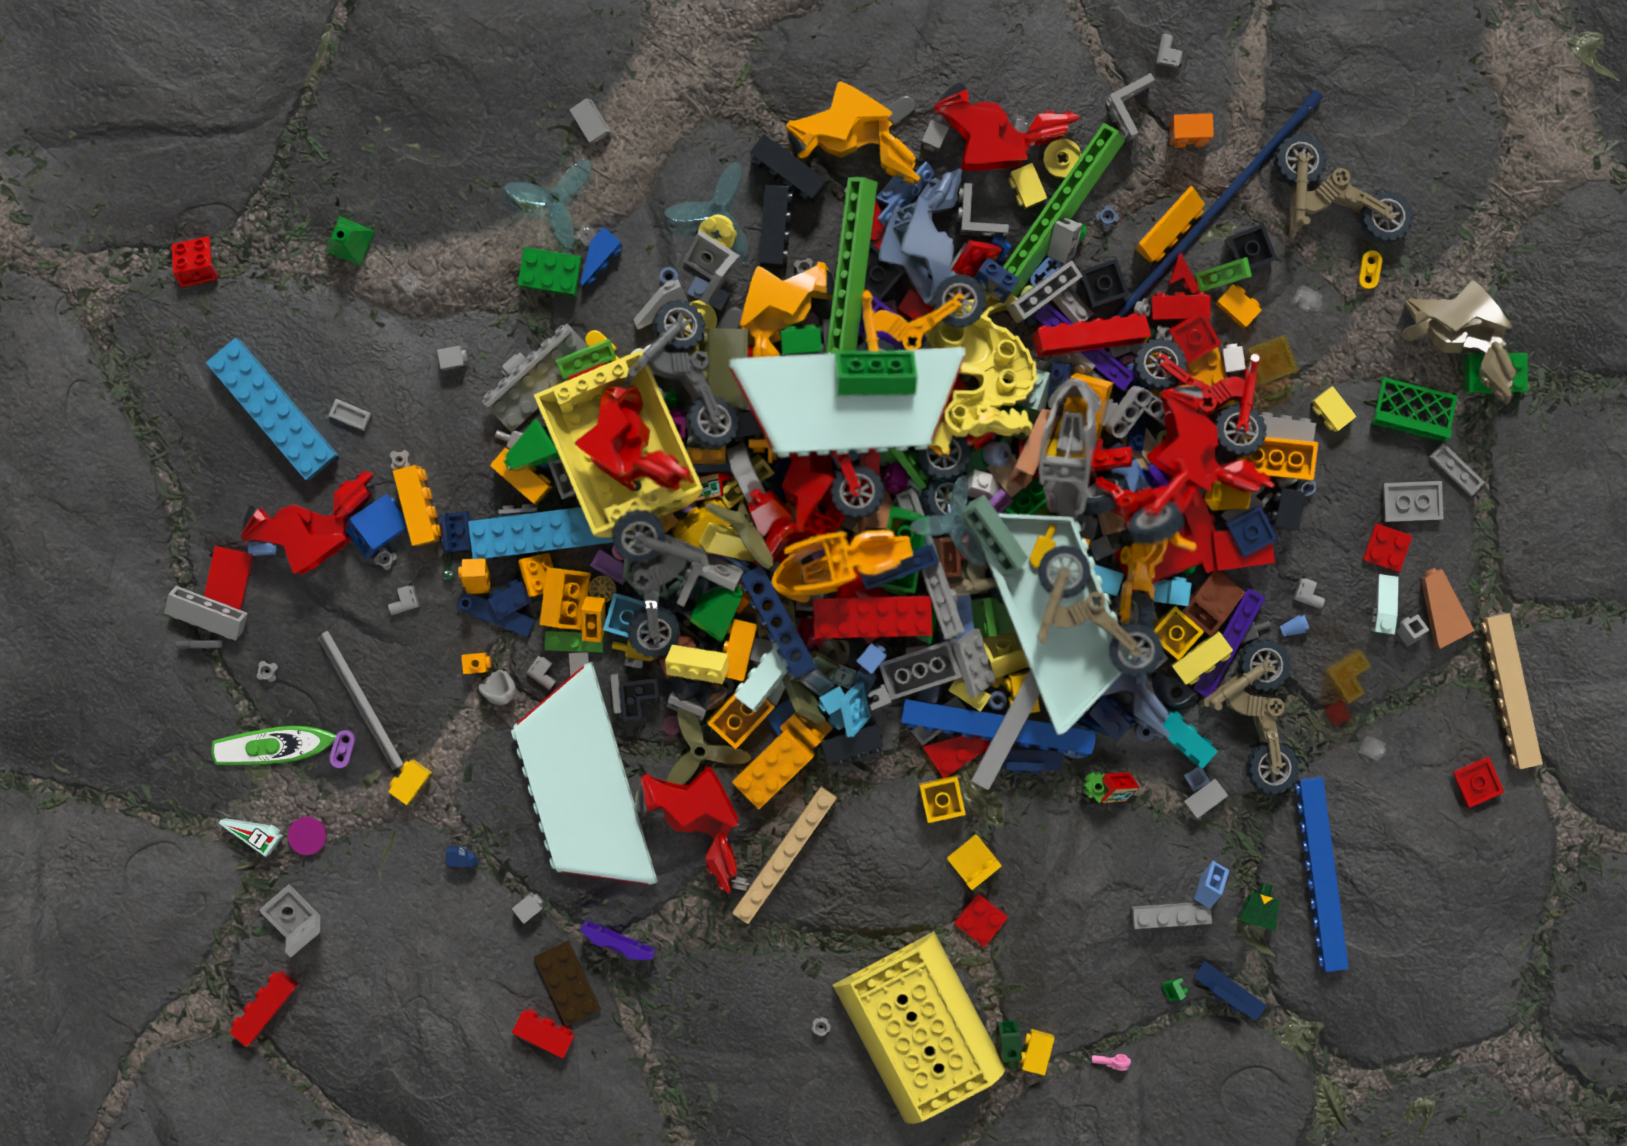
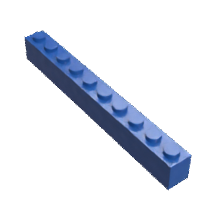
[901,699,1096,757]
[1295,776,1349,972]

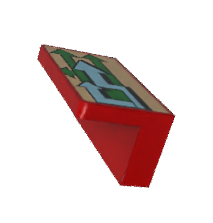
[694,473,731,502]
[1101,772,1140,803]

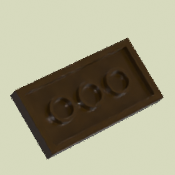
[534,940,601,1026]

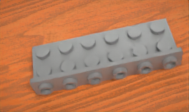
[482,324,589,432]

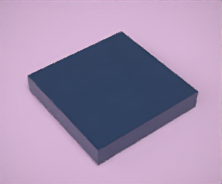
[1225,505,1278,558]

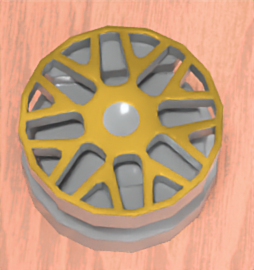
[589,576,617,602]

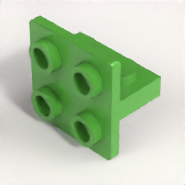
[971,597,1014,637]

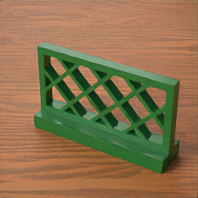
[1371,377,1458,442]

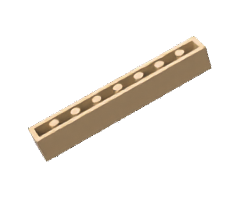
[1481,613,1543,769]
[732,785,837,924]

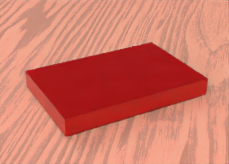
[1212,530,1275,571]
[204,546,253,610]

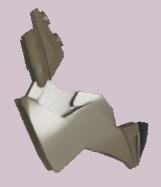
[1400,281,1516,405]

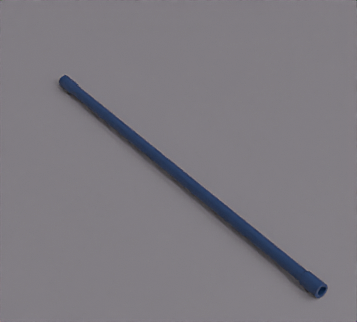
[1111,90,1323,318]

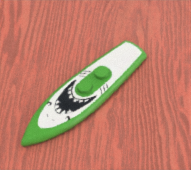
[211,726,336,765]

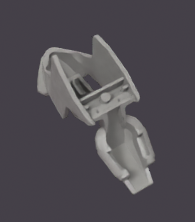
[1039,378,1101,520]

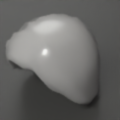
[479,670,516,706]

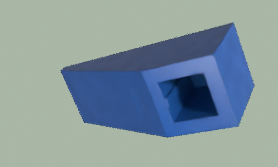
[581,227,622,287]

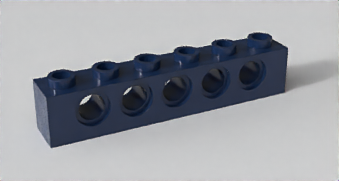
[740,565,817,680]

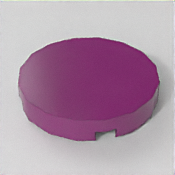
[288,816,327,855]

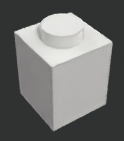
[1221,344,1245,373]

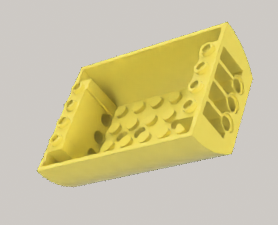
[534,350,703,538]
[833,932,1006,1124]

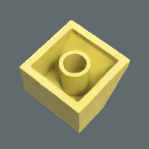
[982,629,1029,678]

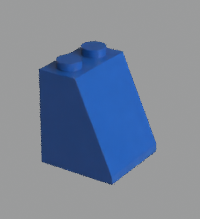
[346,494,407,559]

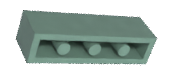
[961,495,1028,576]

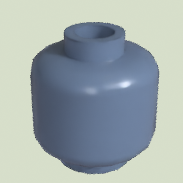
[983,441,1012,467]

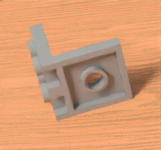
[1106,73,1155,142]
[957,183,1009,238]
[683,230,739,304]
[677,552,744,606]
[260,884,320,958]

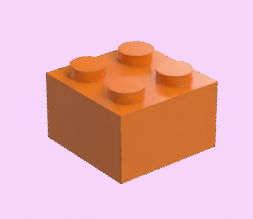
[1169,113,1214,148]

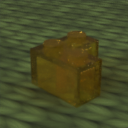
[1324,650,1371,703]

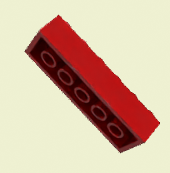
[812,596,932,638]

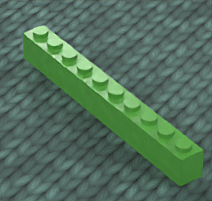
[1003,123,1125,297]
[826,177,877,354]

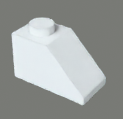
[962,469,1001,500]

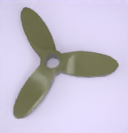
[705,497,773,569]
[666,707,751,785]

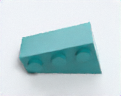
[1163,711,1218,769]

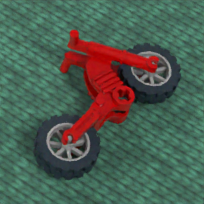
[1133,338,1267,458]
[779,450,885,519]
[1084,458,1200,545]

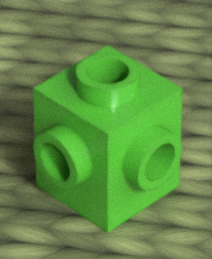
[1083,772,1109,803]

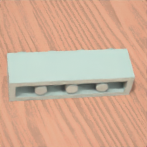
[735,637,801,712]

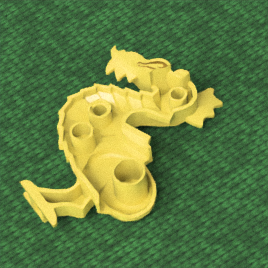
[924,291,1038,455]

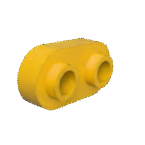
[1358,250,1382,289]

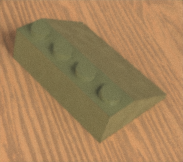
[700,328,748,407]

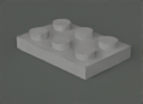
[1383,481,1443,522]
[952,628,995,698]

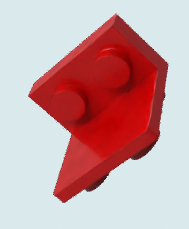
[172,236,218,287]

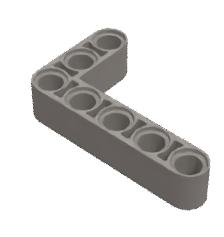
[1105,386,1166,438]
[726,442,768,537]

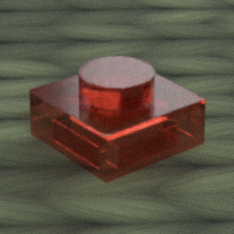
[1325,700,1352,726]

